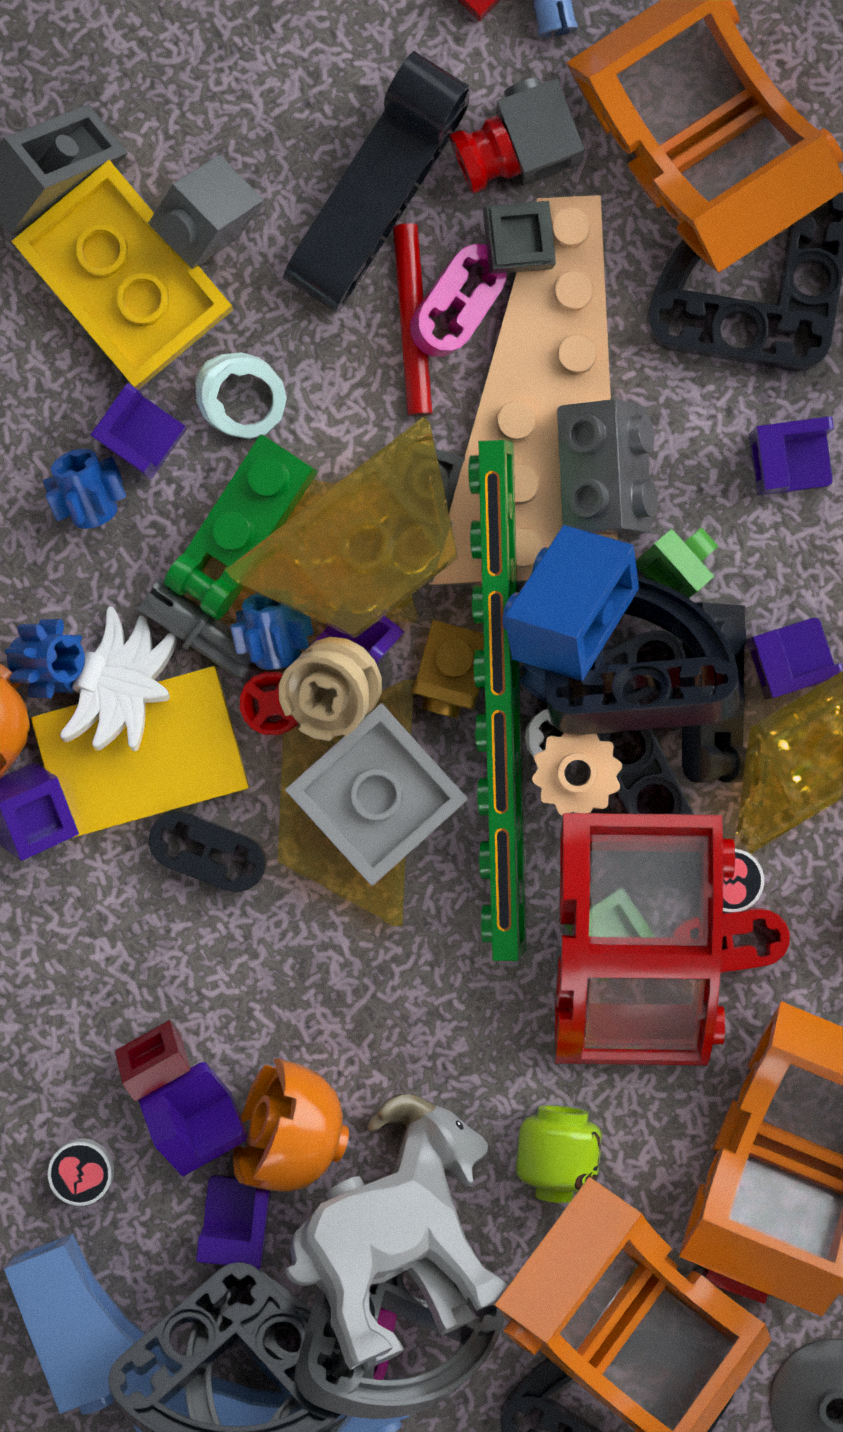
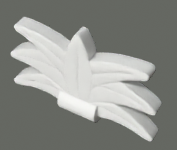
[60,606,177,751]

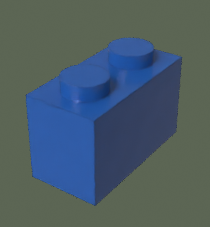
[502,525,639,681]

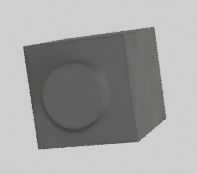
[495,77,585,186]
[148,154,264,269]

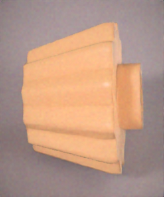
[532,733,622,815]

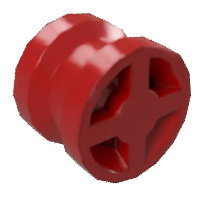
[449,115,521,195]
[239,672,299,735]

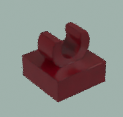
[115,1020,191,1102]

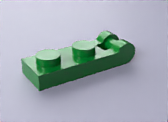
[164,434,319,620]

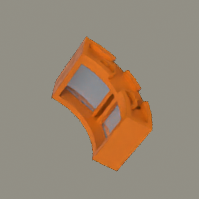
[566,0,843,273]
[679,1001,843,1317]
[495,1177,772,1432]

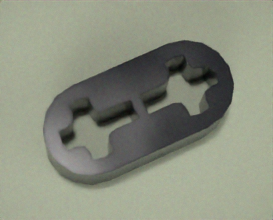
[148,811,267,893]

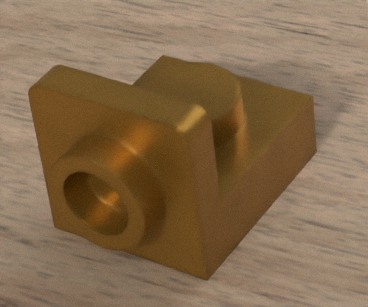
[411,620,484,719]

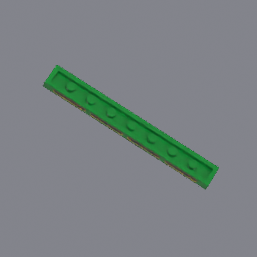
[468,440,527,961]

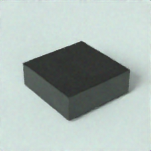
[483,201,556,274]

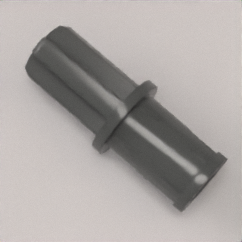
[137,577,254,678]

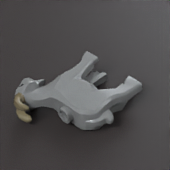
[285,1094,508,1370]

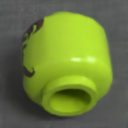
[515,1105,602,1203]

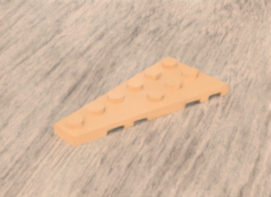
[429,195,618,586]

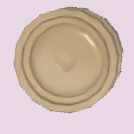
[279,637,382,741]

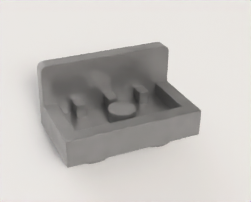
[557,399,658,534]

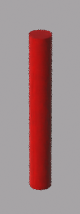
[393,223,433,416]

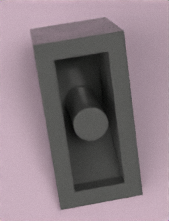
[0,104,128,234]

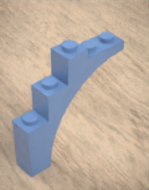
[4,1233,409,1432]

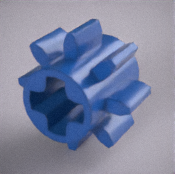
[43,449,126,529]
[230,590,314,670]
[5,619,85,698]

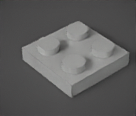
[285,703,468,886]

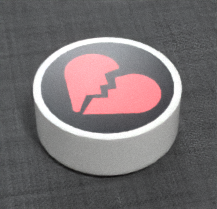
[723,848,764,912]
[48,1138,114,1206]

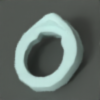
[195,352,287,440]

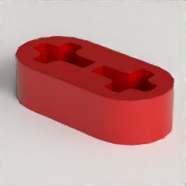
[668,908,790,973]

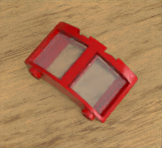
[554,813,735,1066]

